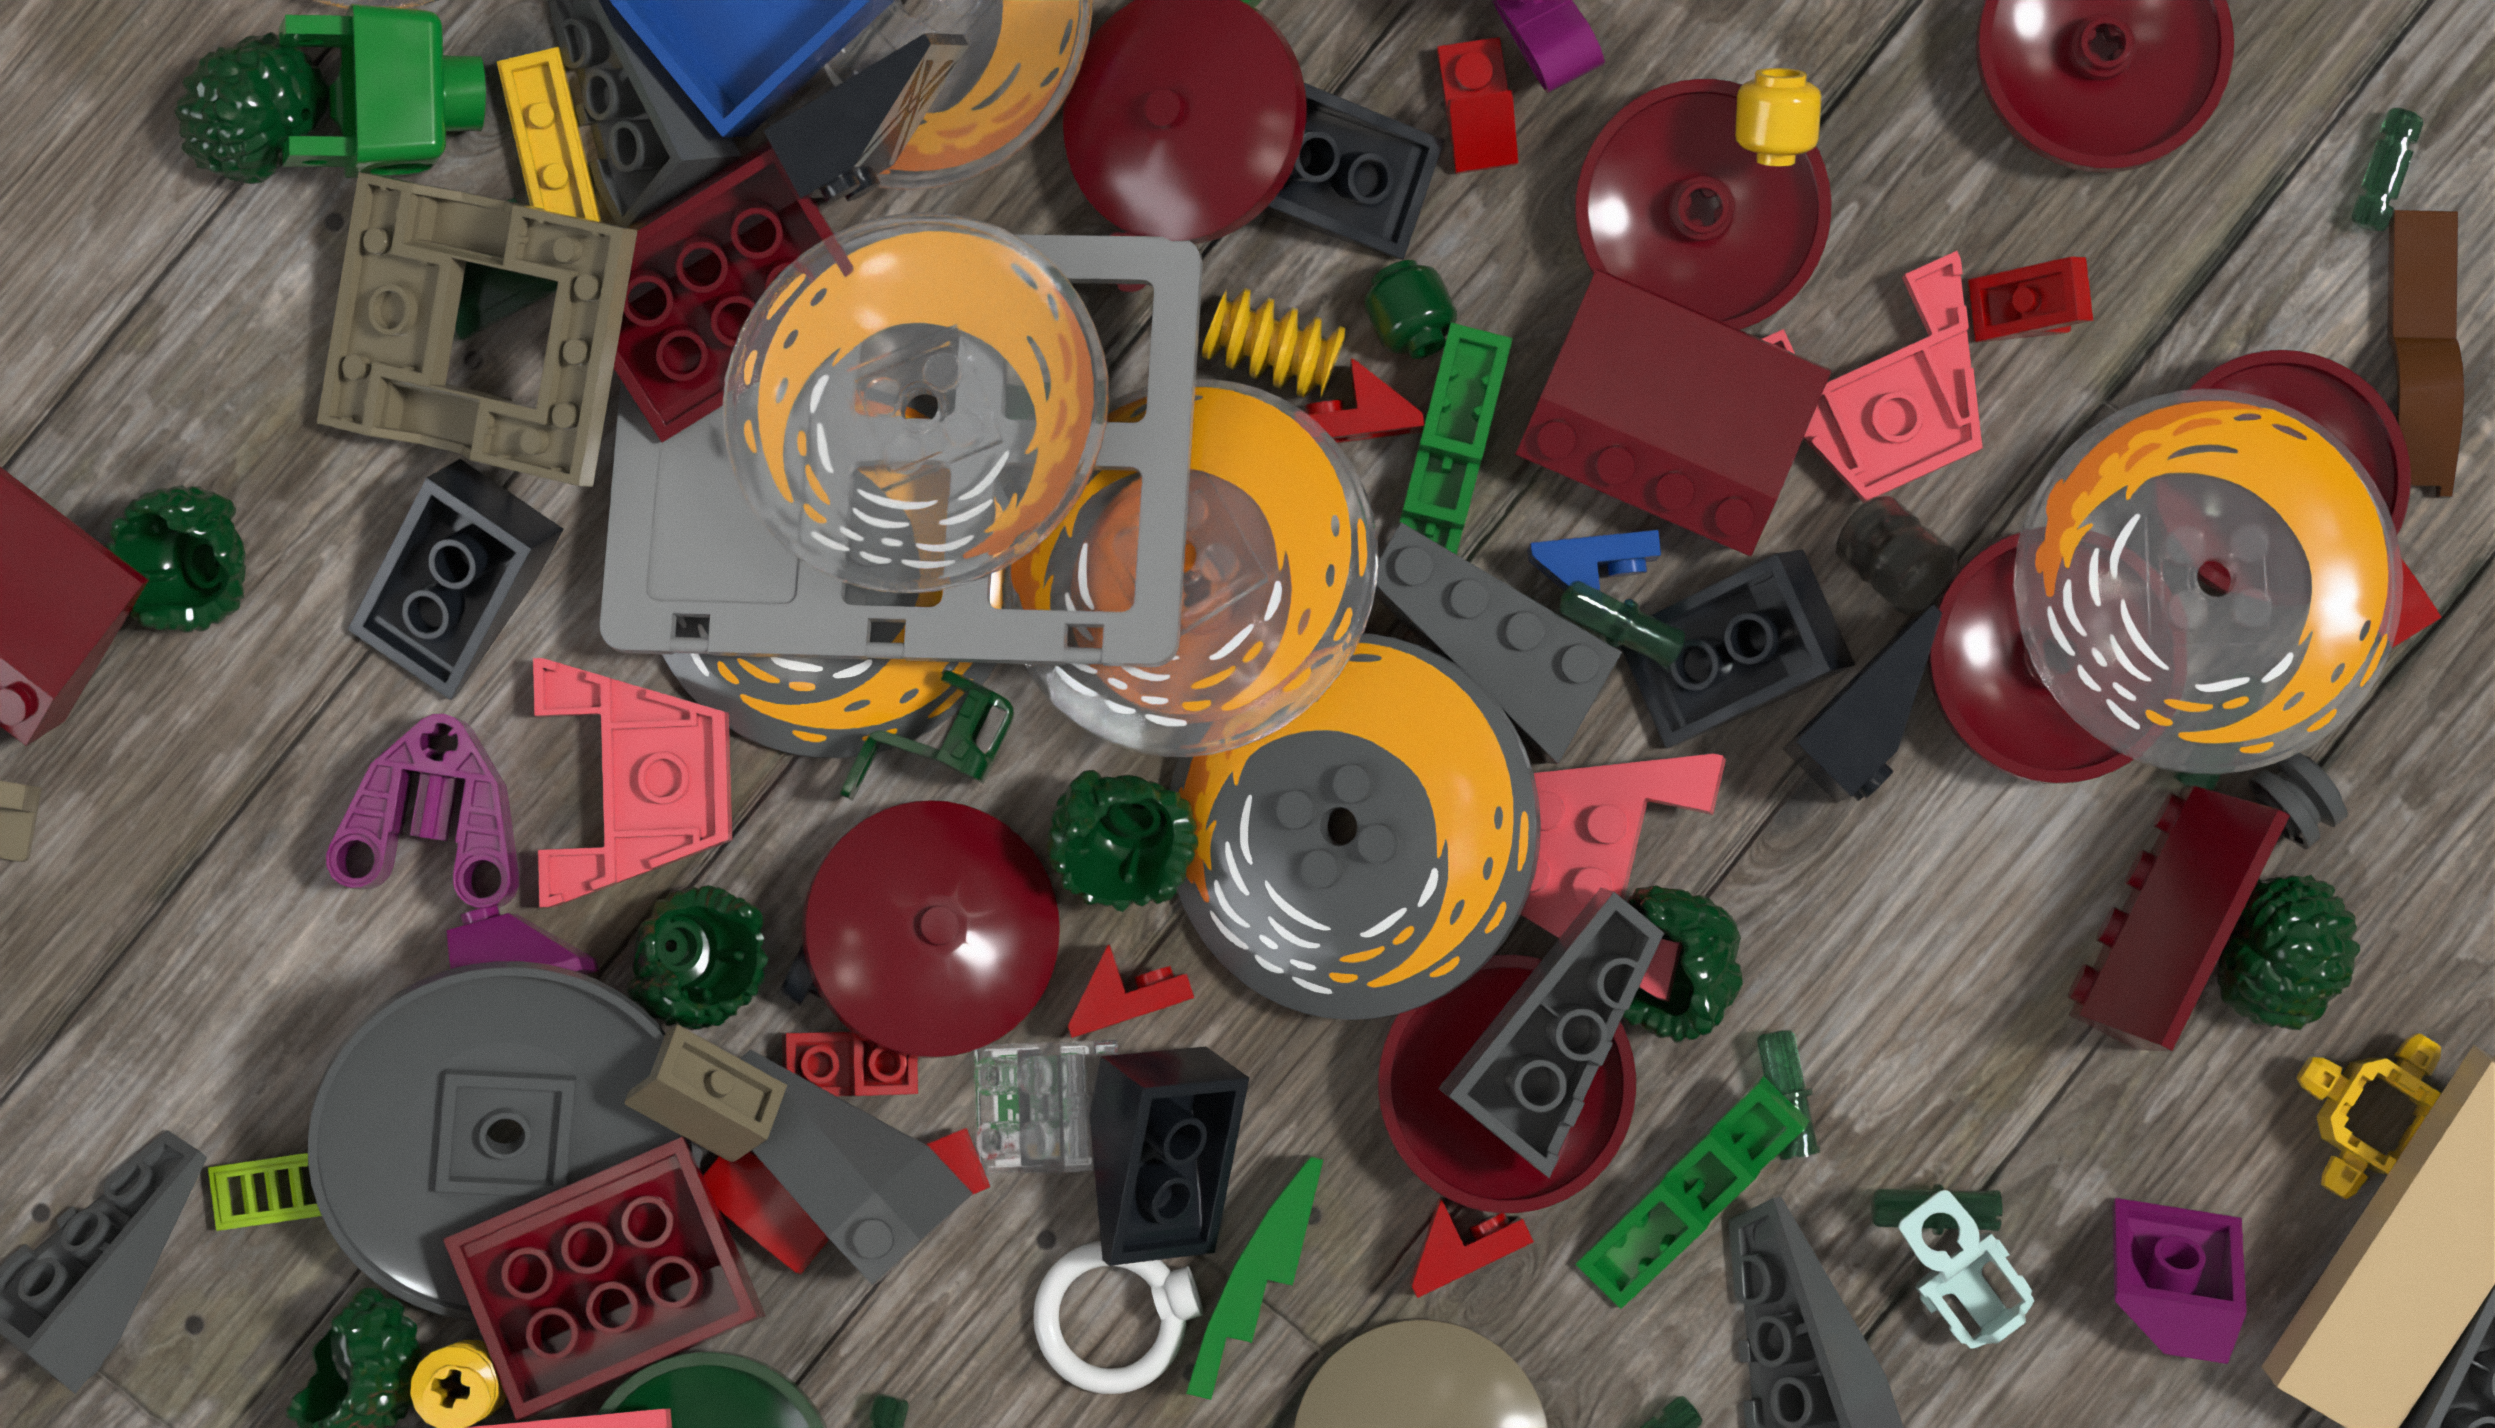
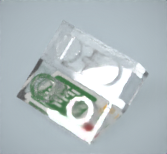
[974,1040,1118,1173]

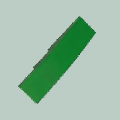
[1399,323,1513,555]
[1575,1076,1810,1309]
[1186,1155,1323,1400]

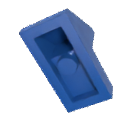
[1527,530,1661,618]

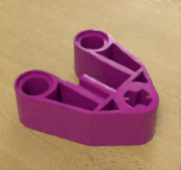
[1491,0,1605,93]
[326,713,520,908]

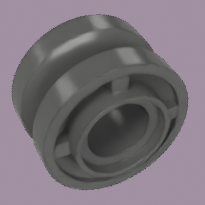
[2248,747,2348,849]

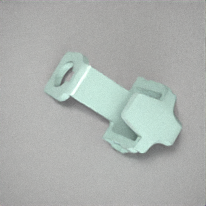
[1898,1190,2035,1349]

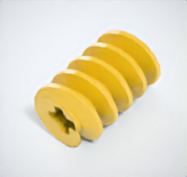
[1202,288,1345,398]
[410,1340,507,1428]

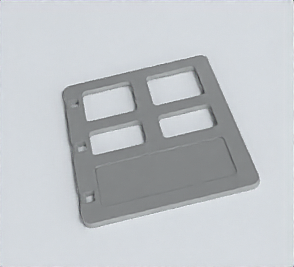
[600,232,1203,667]

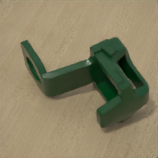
[840,670,1014,801]

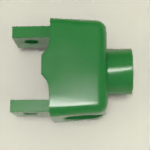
[279,4,486,178]

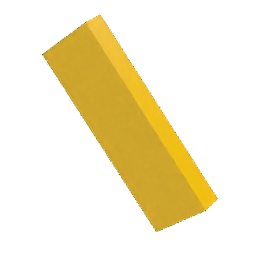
[497,47,601,222]

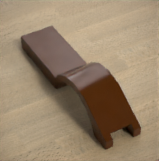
[2387,210,2464,498]

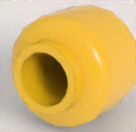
[1735,68,1822,166]

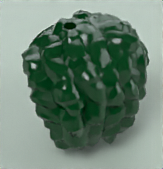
[174,32,329,184]
[106,485,246,633]
[1046,770,1198,912]
[2217,875,2360,1030]
[626,885,769,1031]
[1622,885,1743,1043]
[286,1287,422,1428]

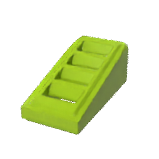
[208,1153,322,1231]

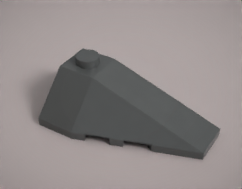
[548,0,741,228]
[740,1049,973,1285]
[0,1130,207,1394]
[1729,1197,1904,1428]

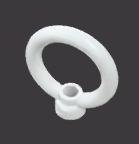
[1033,1241,1203,1394]

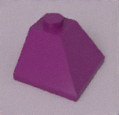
[446,906,599,975]
[2112,1198,2247,1364]

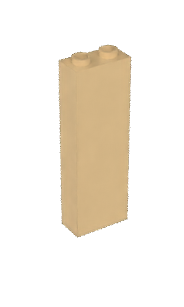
[2261,1045,2495,1428]

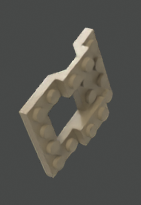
[317,172,638,487]

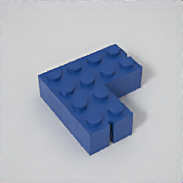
[609,0,895,137]

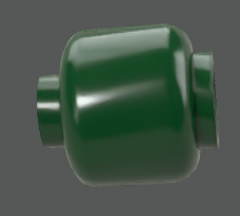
[1364,259,1457,359]

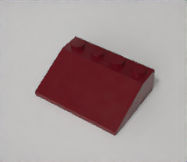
[614,141,854,443]
[1515,268,1832,557]
[0,467,149,746]
[2068,786,2290,1051]
[443,1137,766,1420]

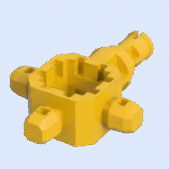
[2296,1033,2441,1199]

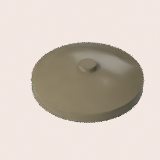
[1294,1318,1548,1428]

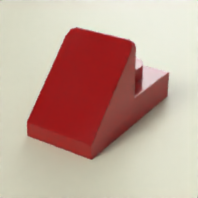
[1436,37,1519,174]
[1968,256,2093,342]
[1294,358,1424,446]
[1068,944,1195,1038]
[1410,1198,1534,1298]

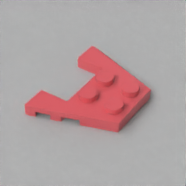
[1762,251,1983,503]
[533,658,732,908]
[1520,754,1726,1002]

